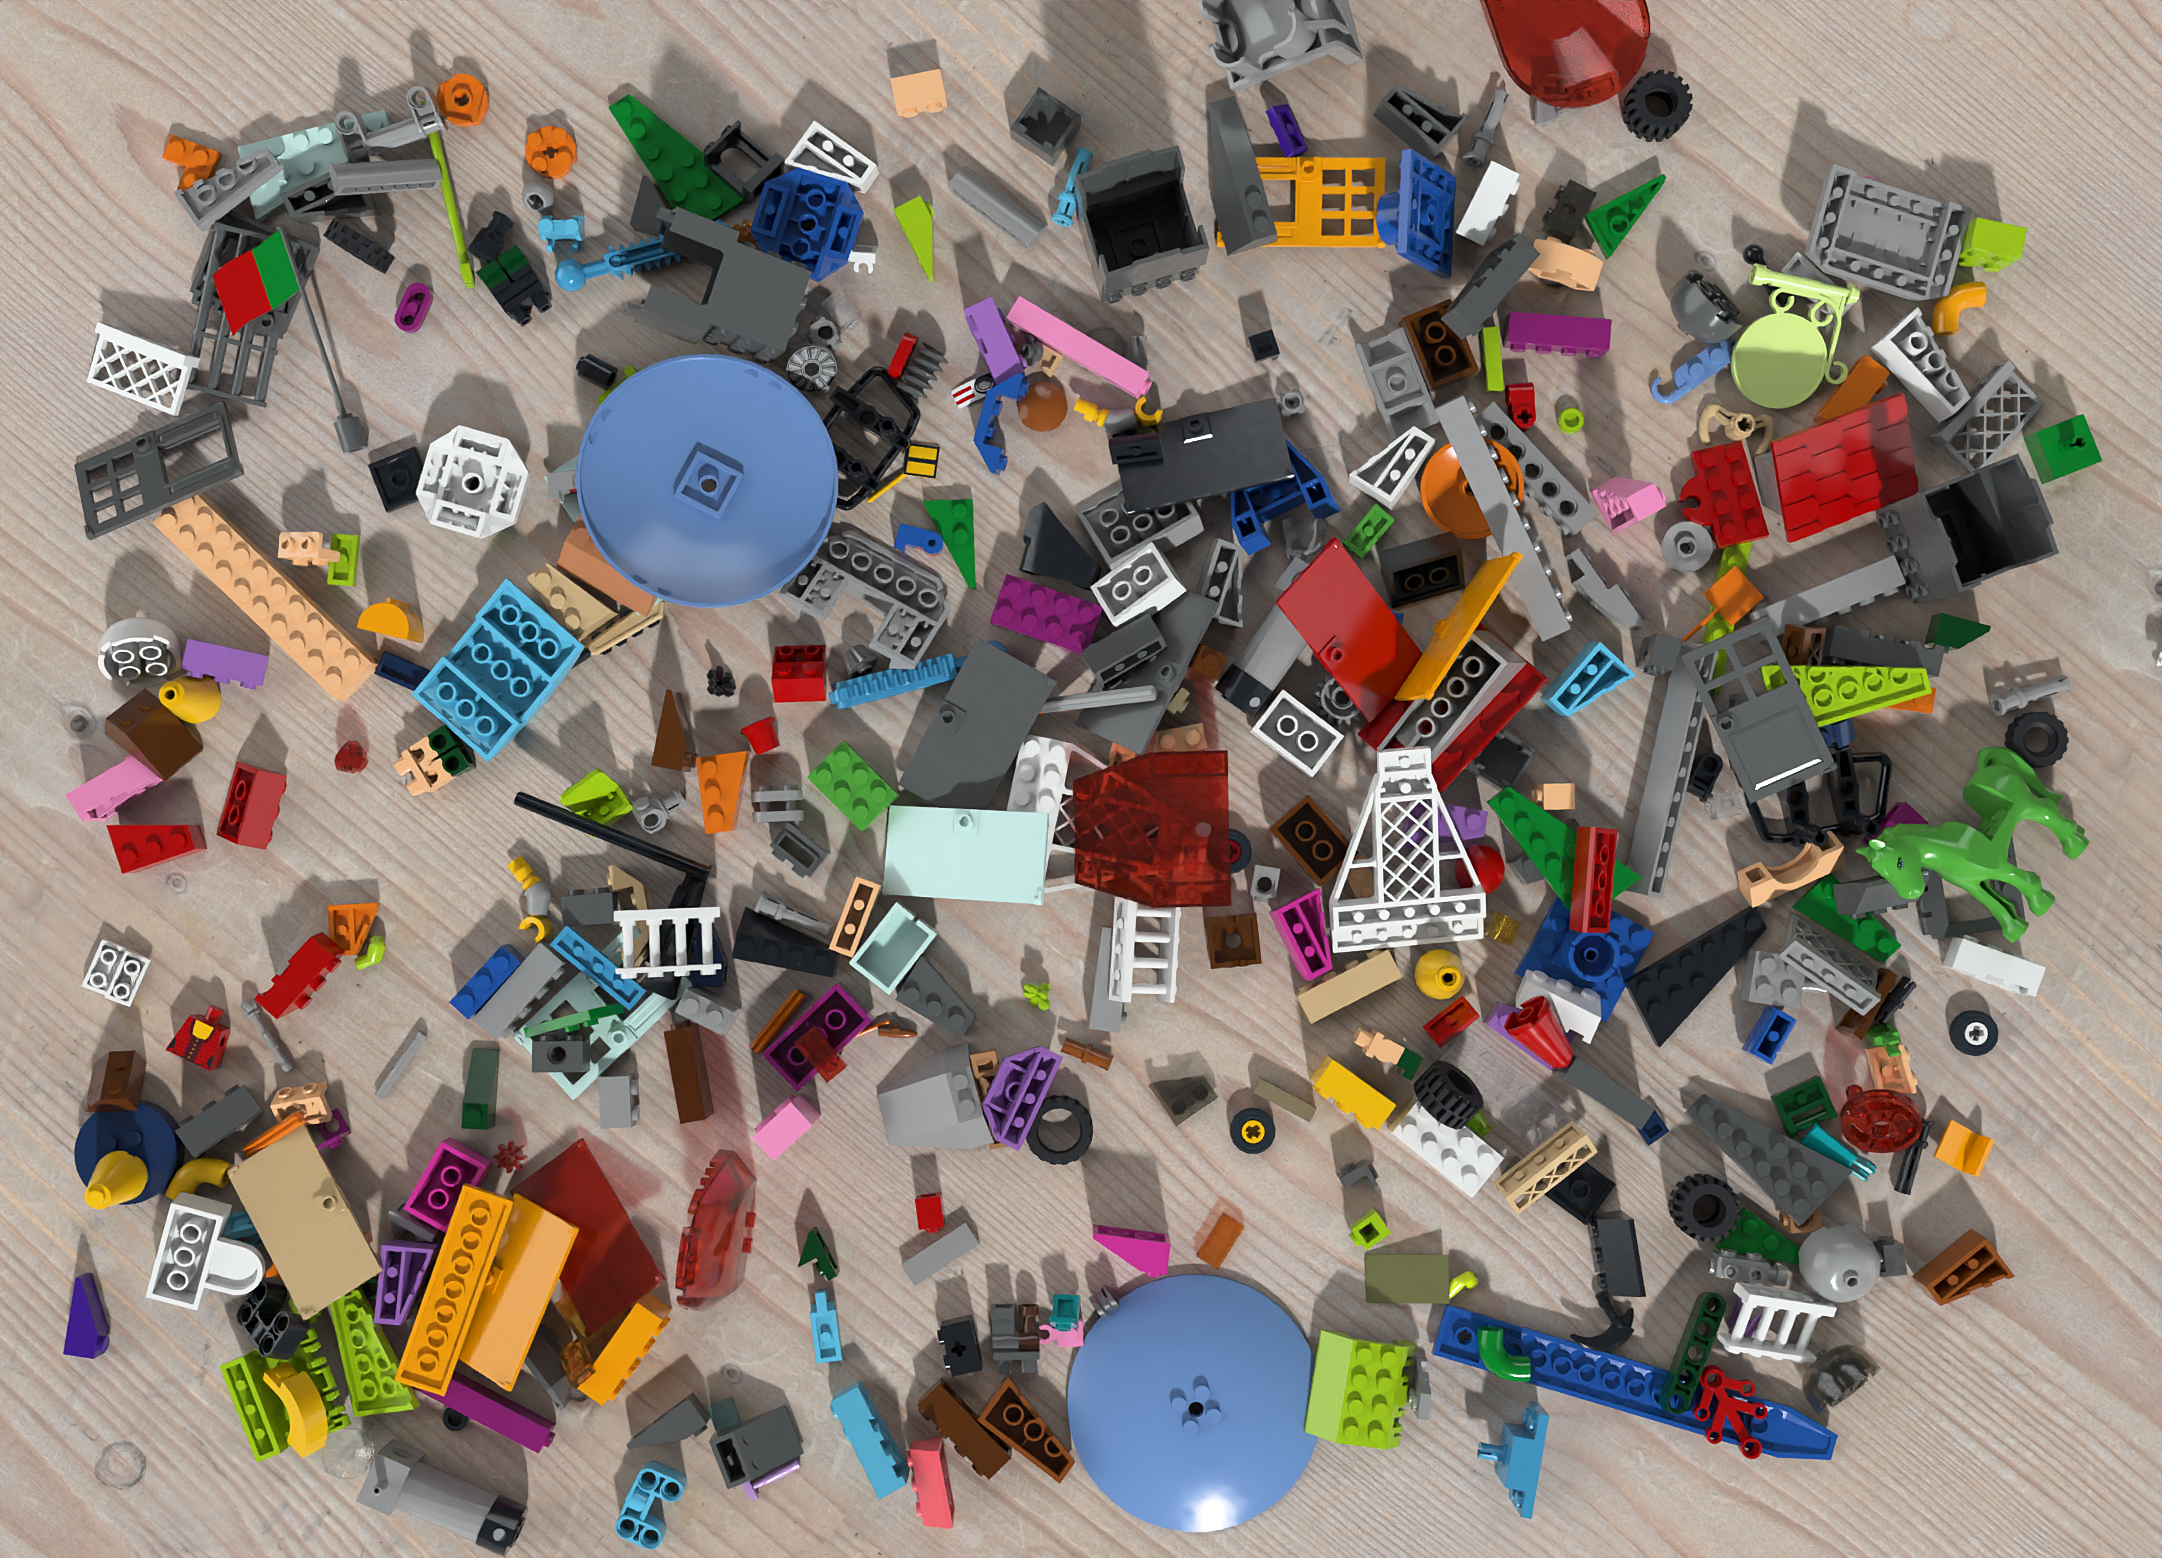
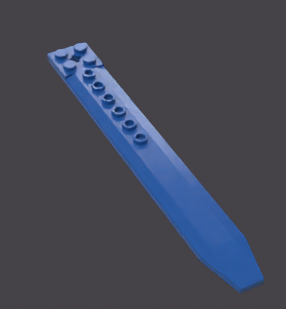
[1431,1304,1838,1460]

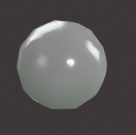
[522,180,555,213]

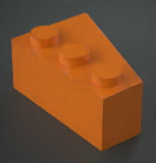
[696,751,751,834]

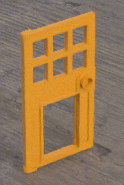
[1216,157,1385,248]

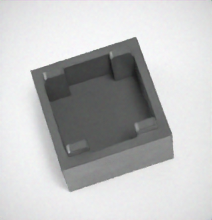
[1010,87,1081,166]
[1465,729,1538,792]

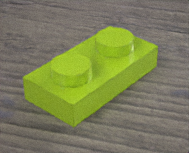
[327,533,361,587]

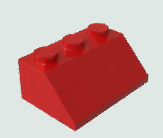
[216,761,287,850]

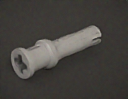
[1463,89,1510,167]
[1990,675,2071,716]
[754,890,833,938]

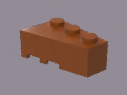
[1912,1229,2015,1306]

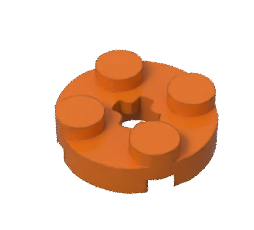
[436,74,490,127]
[525,126,578,179]

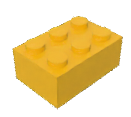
[1310,1054,1396,1130]

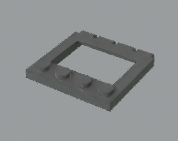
[189,210,321,337]
[1917,829,2026,939]

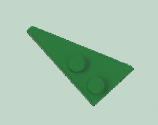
[924,499,976,589]
[1714,1207,1800,1264]

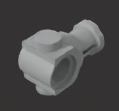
[789,315,843,352]
[632,787,687,834]

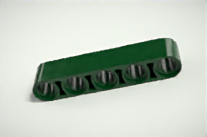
[1659,1292,1726,1414]

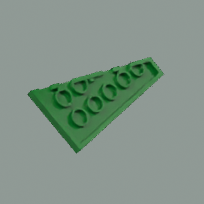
[608,94,746,221]
[1487,786,1641,913]

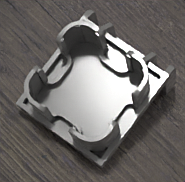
[1197,0,1363,92]

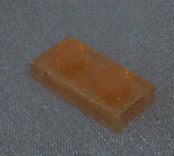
[559,1337,596,1389]

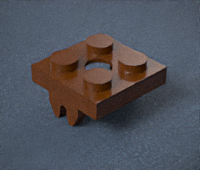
[1205,913,1262,969]

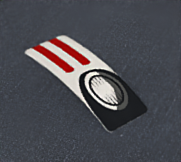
[951,373,996,409]

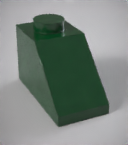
[1924,613,1991,654]

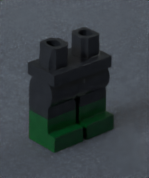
[476,245,552,327]

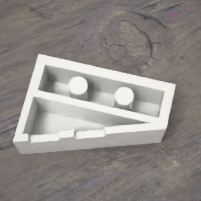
[785,121,879,194]
[1455,161,1521,246]
[1942,935,2046,997]
[1516,970,1601,1044]

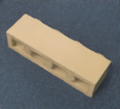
[1295,948,1402,1024]

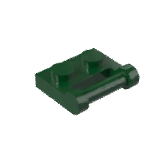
[1770,1075,1837,1139]

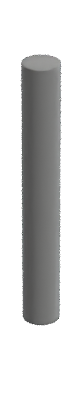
[375,1031,427,1099]

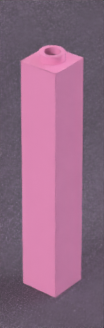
[1006,296,1152,399]

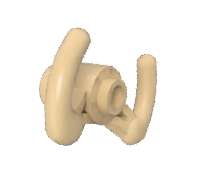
[1699,403,1775,456]

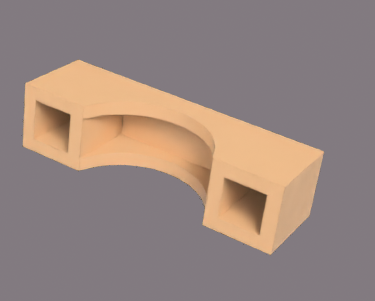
[1737,830,1846,908]

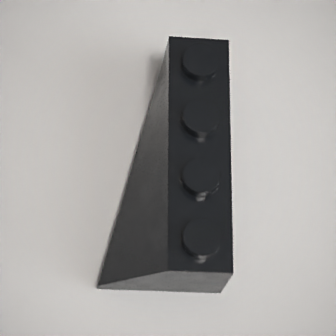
[732,906,840,978]

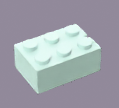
[849,901,939,995]

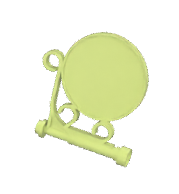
[1731,263,1860,409]

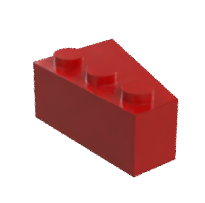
[106,825,207,874]
[254,932,345,1019]

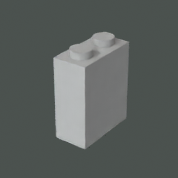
[675,985,742,1035]

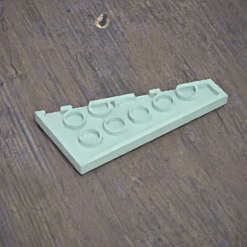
[238,110,391,222]

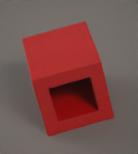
[915,1192,946,1233]

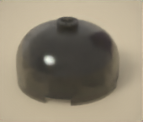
[1802,1344,1881,1415]

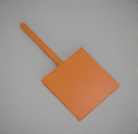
[1681,565,1764,642]

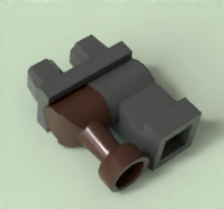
[991,1303,1040,1374]

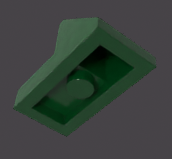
[798,1226,840,1281]

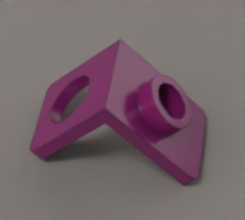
[317,1108,351,1150]

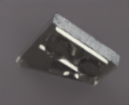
[1148,1075,1218,1126]

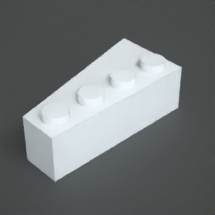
[1870,307,1971,423]

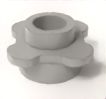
[1277,389,1306,418]

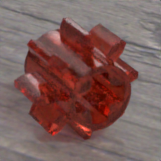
[493,1140,528,1174]

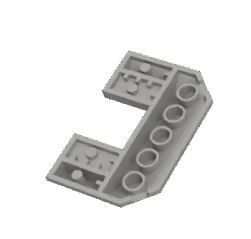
[779,530,951,669]

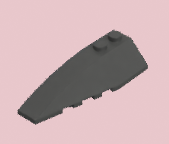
[1210,96,1277,256]

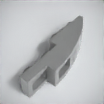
[1565,548,1646,631]

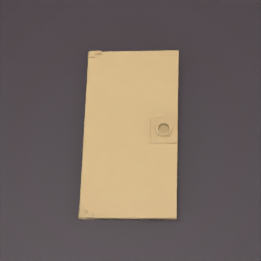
[226,1124,383,1320]

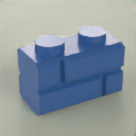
[1742,1005,1797,1065]

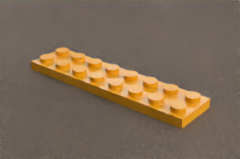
[394,1183,515,1396]

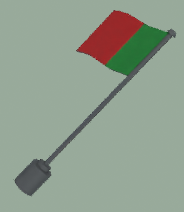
[212,224,369,453]

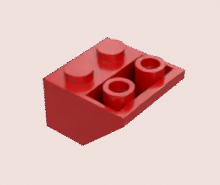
[771,645,827,703]

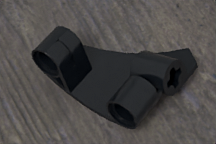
[1019,502,1102,591]

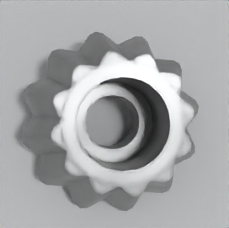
[843,644,879,679]

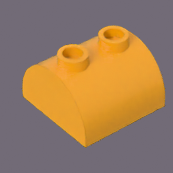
[357,598,424,644]

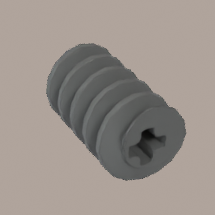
[896,343,948,400]

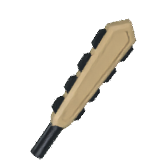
[571,601,665,669]

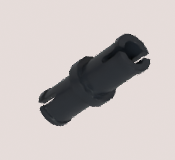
[1874,976,1917,1026]

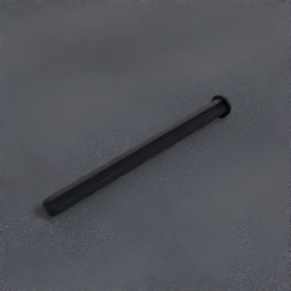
[514,791,712,884]

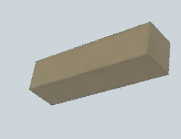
[1252,1077,1317,1122]

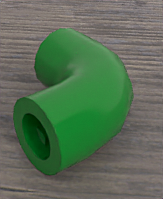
[1477,1326,1531,1382]

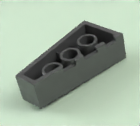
[1440,233,1540,340]
[1822,626,1945,679]

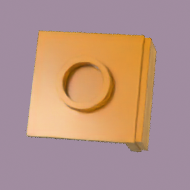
[1933,1119,1994,1177]

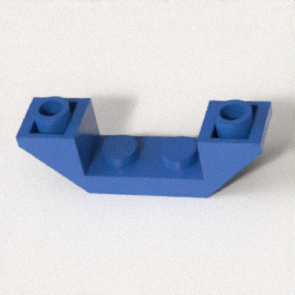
[973,373,1029,476]

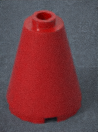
[1504,996,1573,1068]

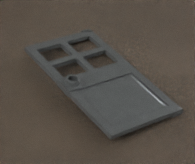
[1680,615,1838,804]

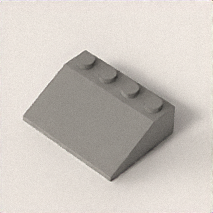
[1076,485,1204,572]

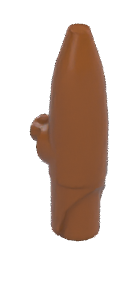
[878,1023,918,1038]

